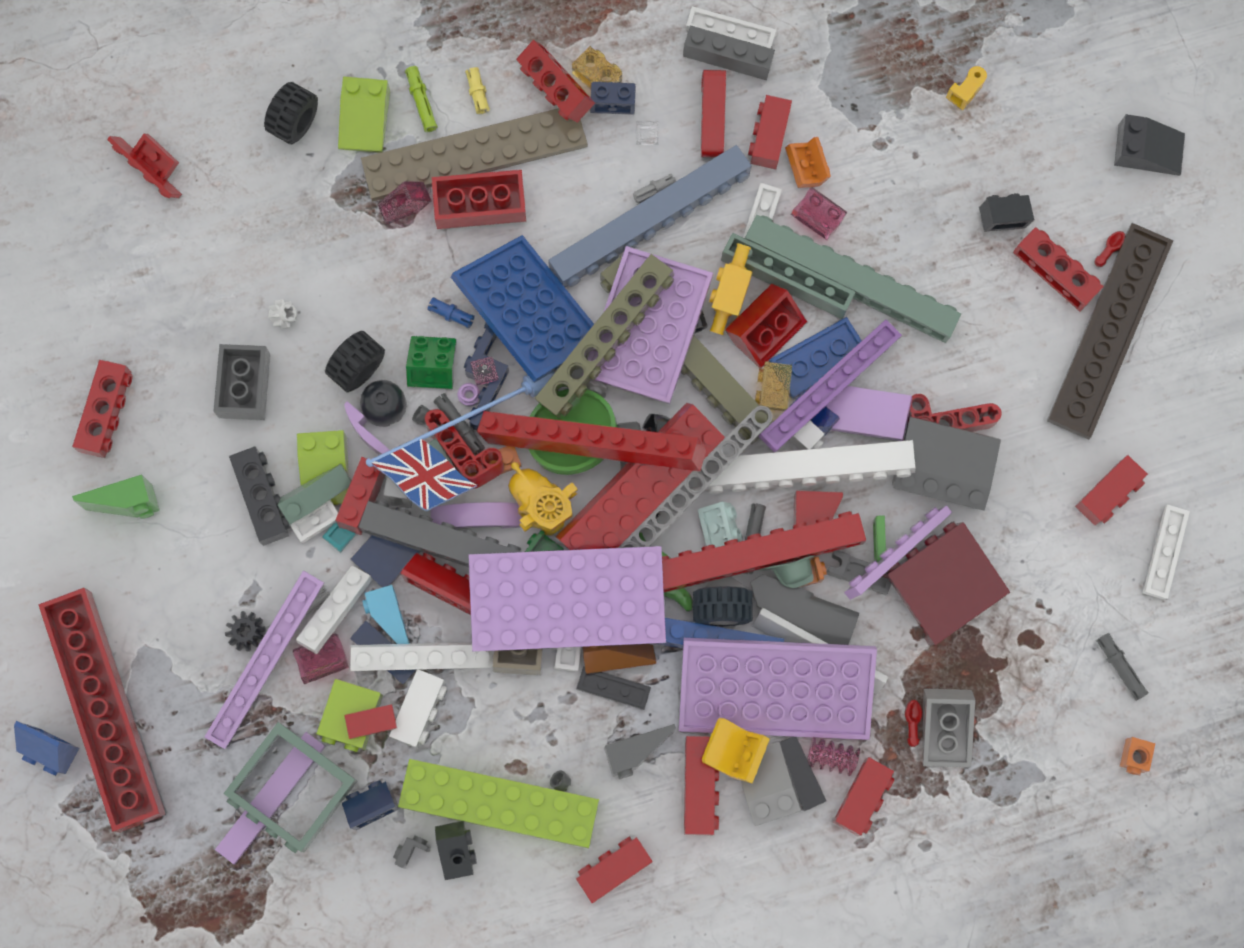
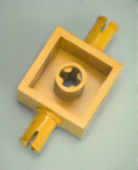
[709,243,753,335]

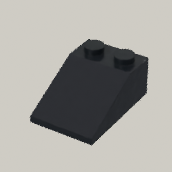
[1114,114,1185,176]

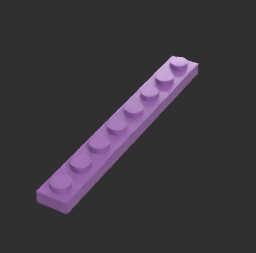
[758,320,902,453]

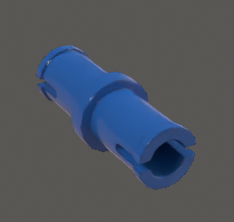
[428,297,475,329]

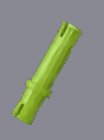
[405,66,438,133]

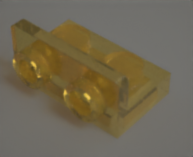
[755,362,792,411]

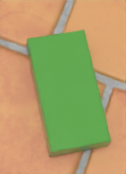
[873,515,886,562]

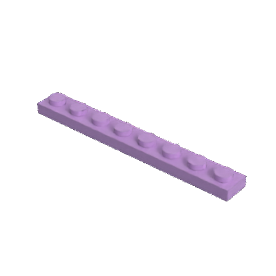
[205,571,325,749]

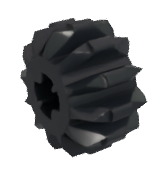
[225,611,266,652]

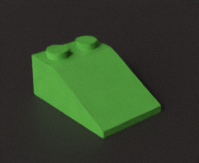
[72,474,160,519]

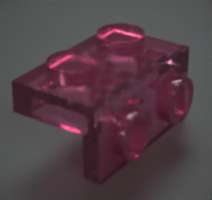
[791,187,847,240]
[293,633,349,684]

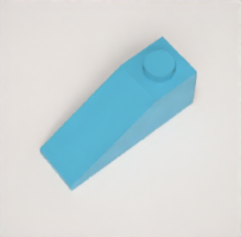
[362,585,410,644]

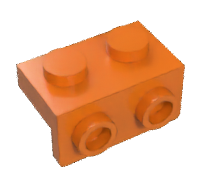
[785,137,831,188]

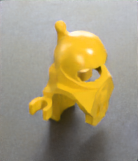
[508,462,578,536]

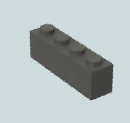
[683,25,775,81]

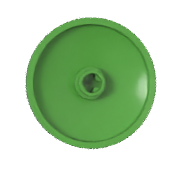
[528,389,617,475]

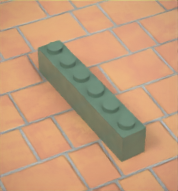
[721,233,855,319]

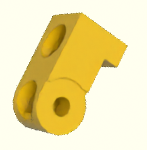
[945,66,987,110]

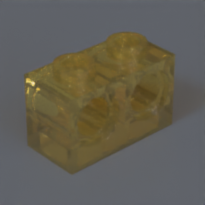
[572,46,622,89]

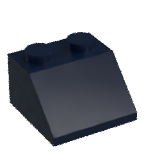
[342,780,400,831]

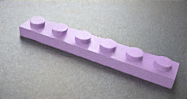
[844,505,952,600]

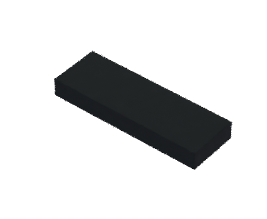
[576,666,651,710]
[780,736,826,811]

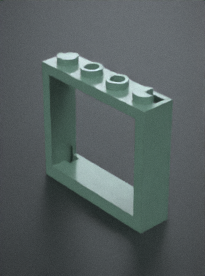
[223,722,357,853]

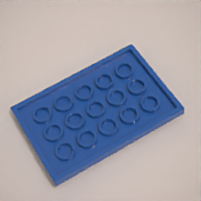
[450,235,594,383]

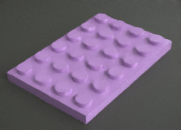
[582,246,713,404]

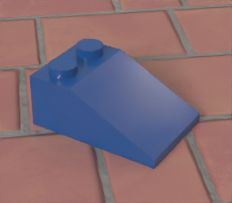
[14,721,80,776]

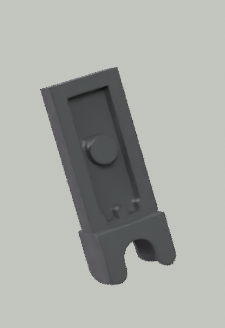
[826,550,891,595]

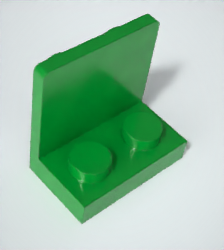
[406,336,456,389]

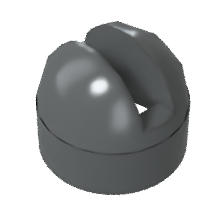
[412,405,430,425]
[550,770,571,792]

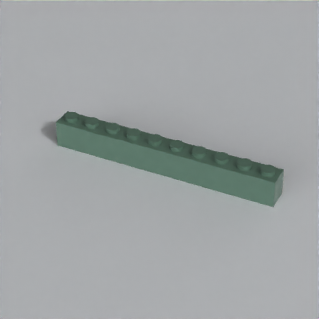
[745,214,961,343]

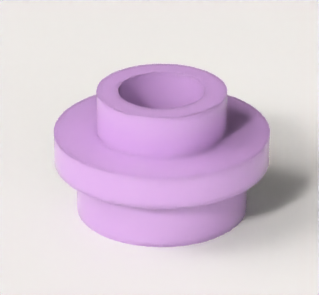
[457,383,480,406]

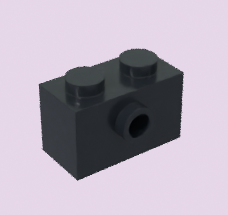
[979,193,1035,232]
[435,821,477,880]

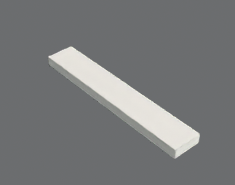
[753,608,888,695]

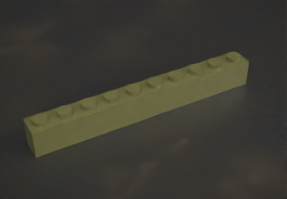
[600,257,774,444]

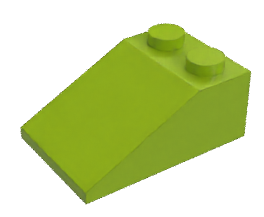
[338,76,390,153]
[297,430,349,505]

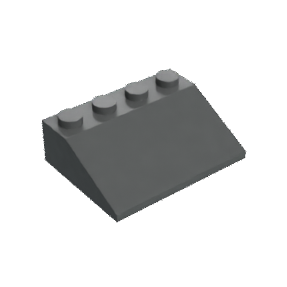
[892,417,1001,511]

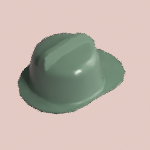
[759,555,815,588]

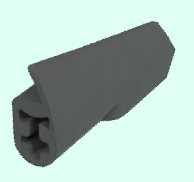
[750,574,859,645]

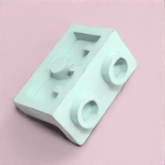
[698,501,742,548]

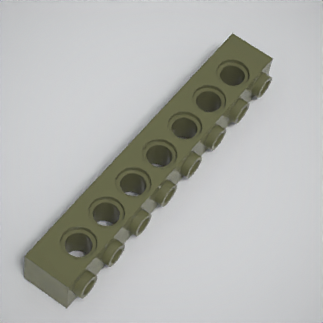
[535,254,674,419]

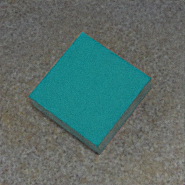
[322,523,356,553]

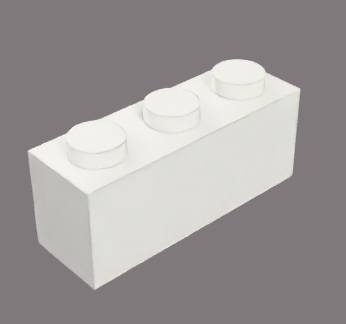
[389,669,447,749]

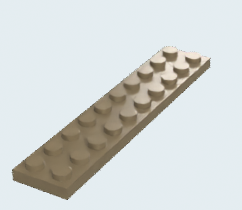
[361,108,588,202]

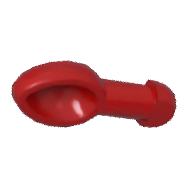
[1094,231,1125,267]
[905,700,922,747]

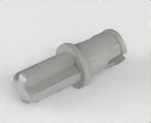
[633,174,676,203]

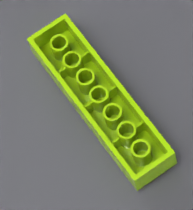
[398,759,599,849]

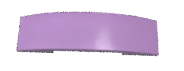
[344,401,390,455]
[431,502,522,528]

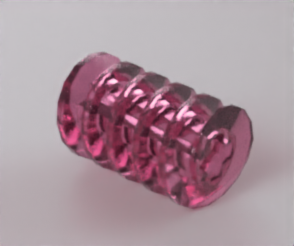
[808,737,860,777]

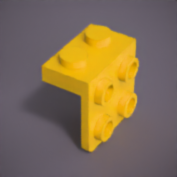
[702,718,770,784]

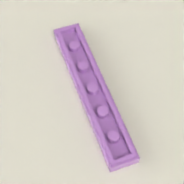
[215,732,326,864]

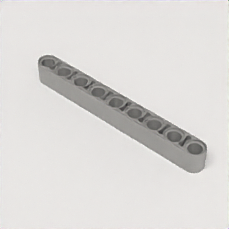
[619,406,772,548]

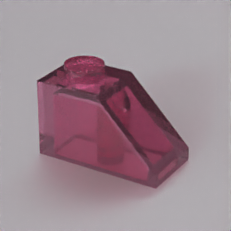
[377,181,431,224]

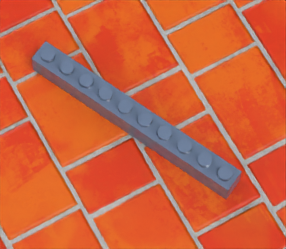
[548,145,752,287]

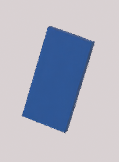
[769,317,862,399]

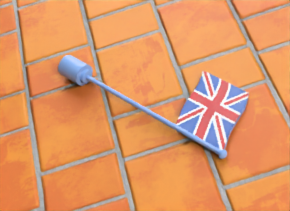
[366,371,555,511]

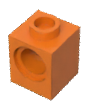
[1120,737,1156,776]

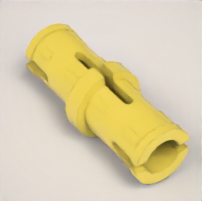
[465,67,490,114]

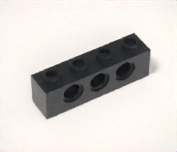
[229,446,291,546]

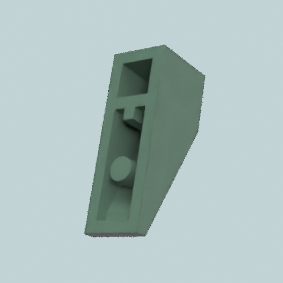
[278,464,352,524]

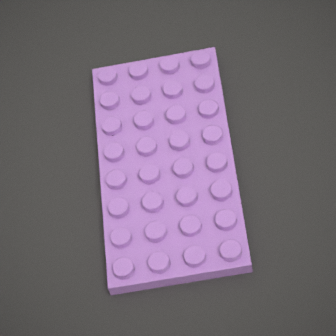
[469,546,666,652]
[679,638,877,740]

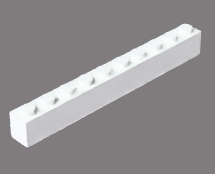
[685,440,915,494]

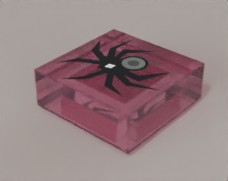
[470,356,499,386]

